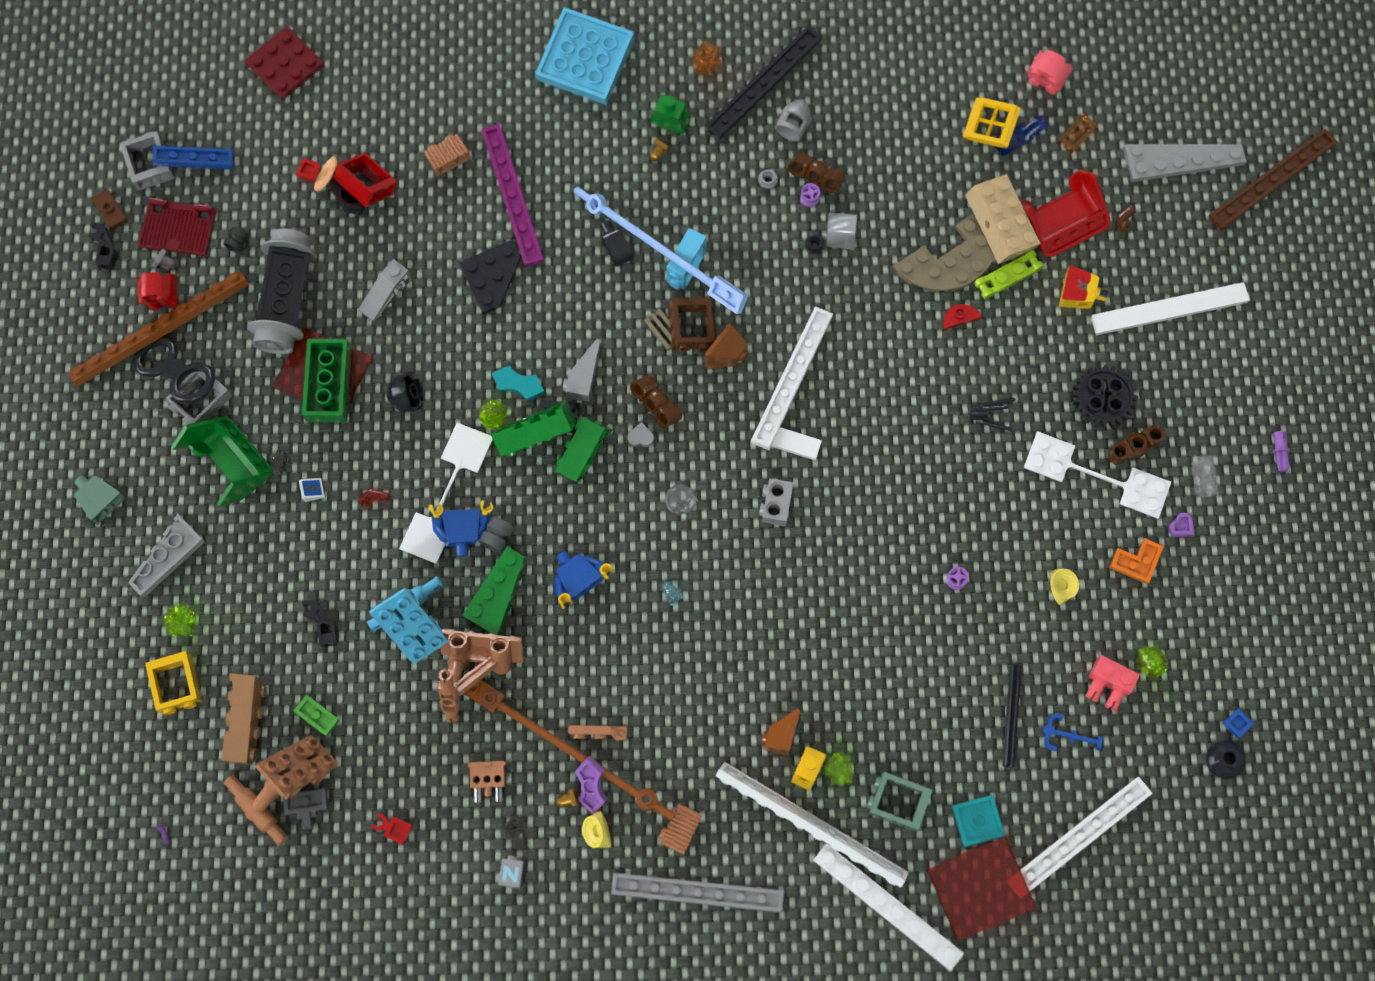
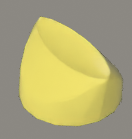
[1050,568,1079,605]
[582,810,611,848]

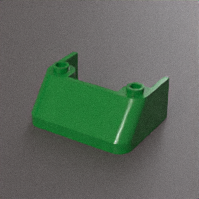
[171,417,273,506]

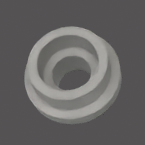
[758,170,778,189]

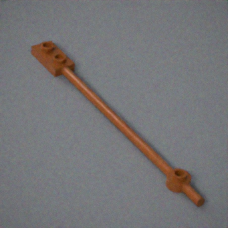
[464,680,676,821]

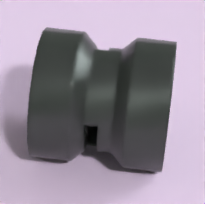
[223,226,250,254]

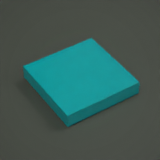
[951,795,1005,848]

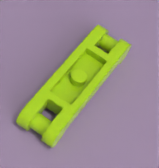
[974,250,1044,299]

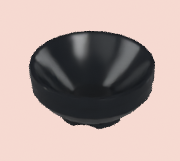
[1206,740,1246,779]

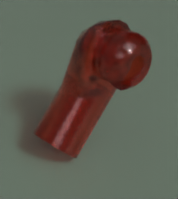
[358,489,389,507]

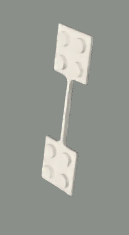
[399,423,493,564]
[1024,431,1171,519]

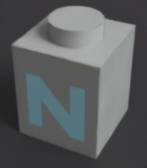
[498,856,525,889]

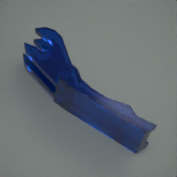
[995,115,1049,157]

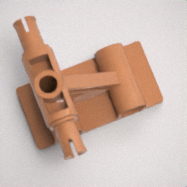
[438,629,524,723]
[223,735,339,846]

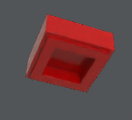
[296,158,322,183]

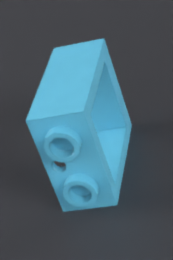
[666,228,706,291]

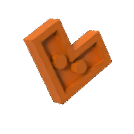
[1109,538,1164,584]

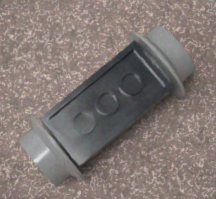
[247,229,317,354]

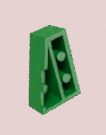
[555,417,613,482]

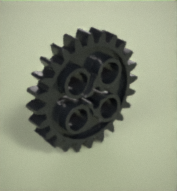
[1071,364,1138,429]

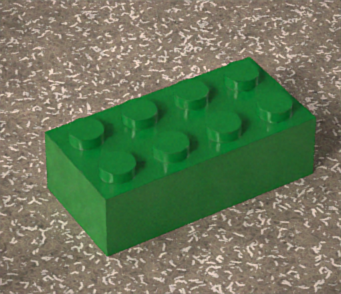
[302,339,352,423]

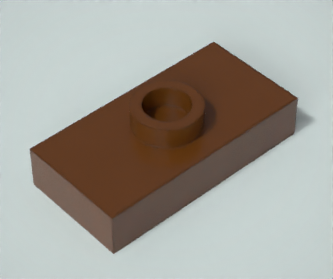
[91,189,128,231]

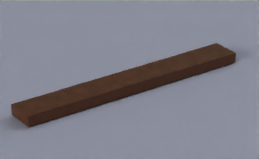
[1208,129,1338,231]

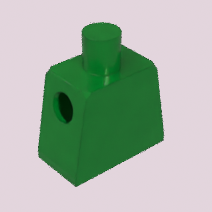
[650,94,691,135]

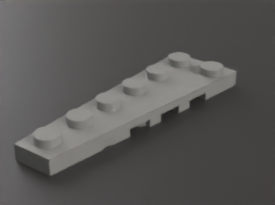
[1123,144,1247,182]

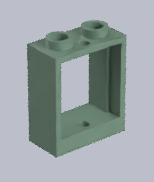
[867,772,932,832]

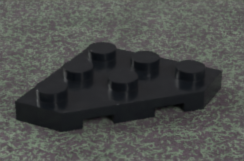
[459,239,521,315]

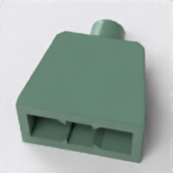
[74,475,126,525]

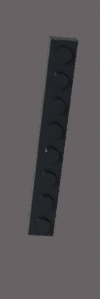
[705,26,822,141]

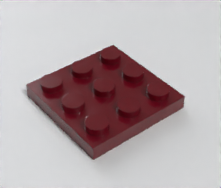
[244,26,325,101]

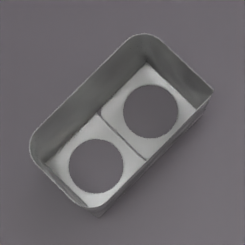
[827,213,857,250]

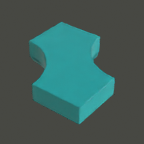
[492,365,544,401]

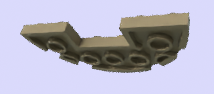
[892,213,995,292]

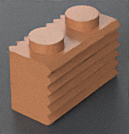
[424,134,471,177]
[659,804,702,855]

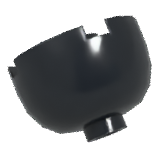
[386,371,424,412]

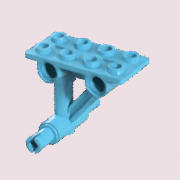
[367,576,448,664]

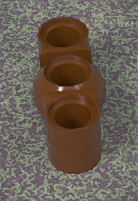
[788,152,846,193]
[630,375,682,428]
[1108,425,1165,465]

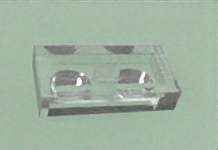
[1191,455,1219,498]

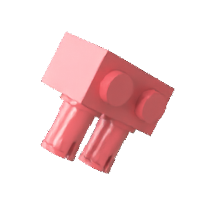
[1085,655,1140,712]

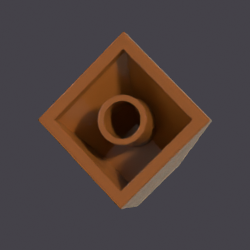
[705,324,748,369]
[761,709,800,756]

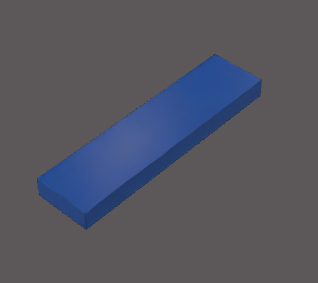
[153,145,233,170]

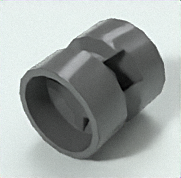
[478,516,515,554]

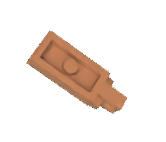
[568,725,627,741]

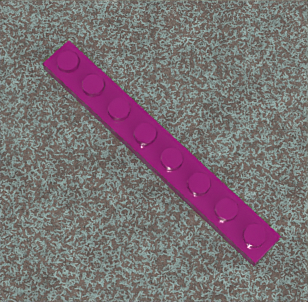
[481,124,544,267]

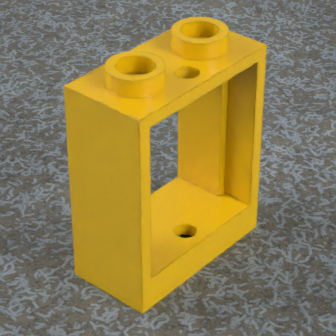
[145,651,202,715]

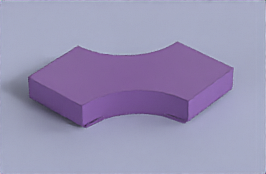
[575,756,608,814]

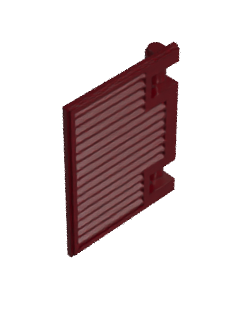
[137,197,217,257]

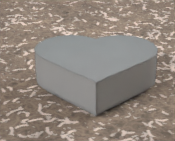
[628,422,654,447]

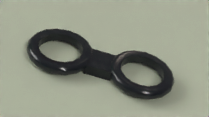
[133,337,215,404]

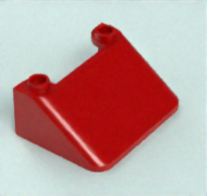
[1020,169,1110,257]

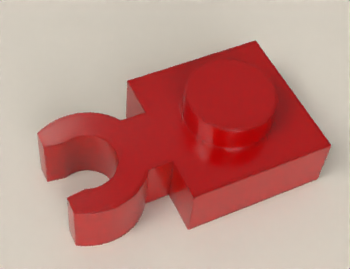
[372,814,413,845]

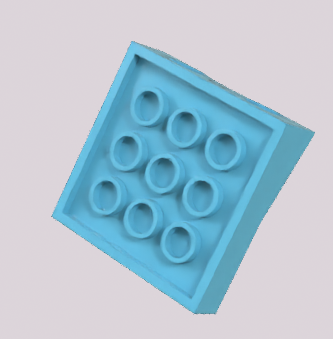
[535,8,636,105]

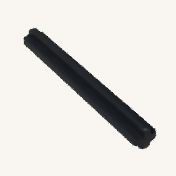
[1002,664,1022,768]

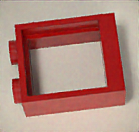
[334,153,398,207]

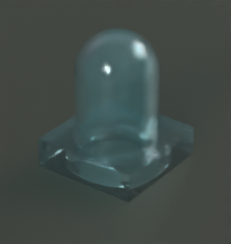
[661,581,684,606]

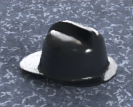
[329,178,366,216]

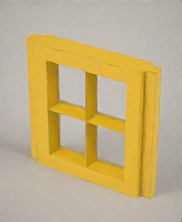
[963,97,1021,148]

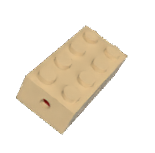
[965,174,1041,264]

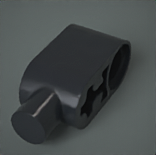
[600,220,634,267]

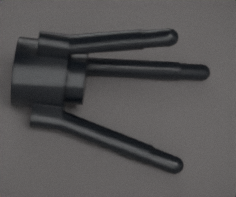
[970,398,1015,431]

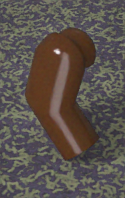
[1116,205,1136,232]

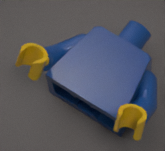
[429,500,493,557]
[554,551,615,609]

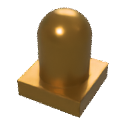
[650,139,671,162]
[556,789,581,808]

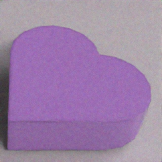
[1168,512,1194,537]

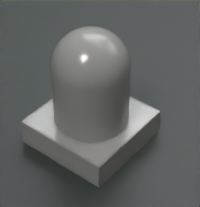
[151,249,175,271]

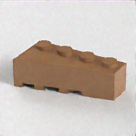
[222,673,267,766]

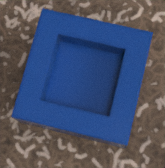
[1222,708,1254,739]

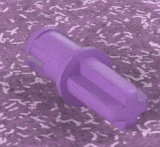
[1273,431,1290,472]

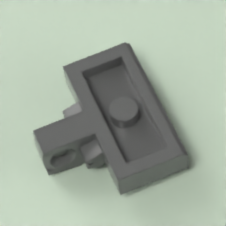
[283,788,328,830]

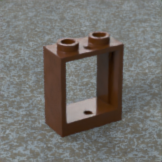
[668,297,715,352]

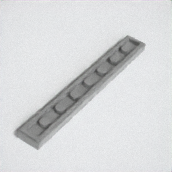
[611,873,784,913]

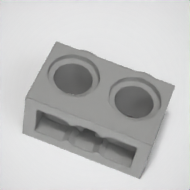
[759,478,793,526]

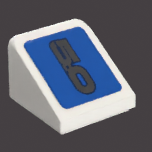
[299,478,325,502]

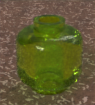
[479,399,507,429]
[1136,646,1168,678]

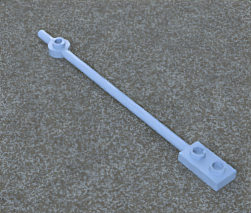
[574,187,748,314]

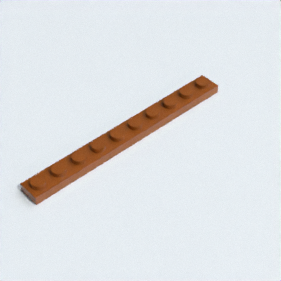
[68,271,249,387]

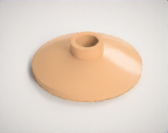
[314,157,337,192]

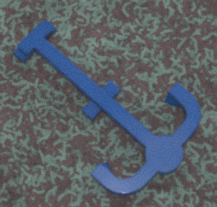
[1042,713,1103,752]

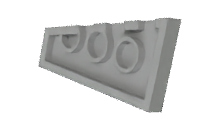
[128,514,205,599]

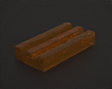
[1058,113,1098,154]

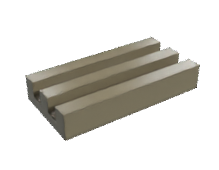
[644,309,683,352]

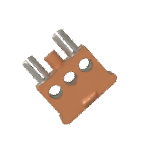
[468,761,507,803]

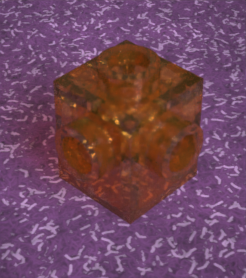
[692,41,721,76]

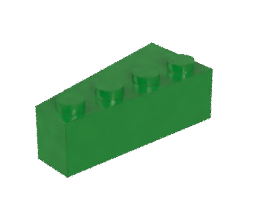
[491,400,577,457]
[462,546,527,636]

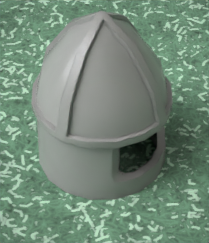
[775,99,811,141]

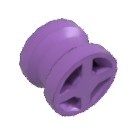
[800,183,820,207]
[946,567,969,590]

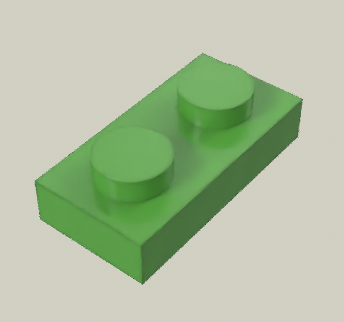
[294,694,340,737]

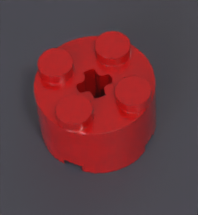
[137,272,179,311]

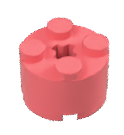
[1027,50,1073,95]

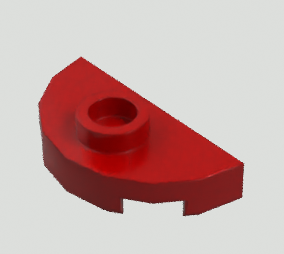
[943,304,982,330]

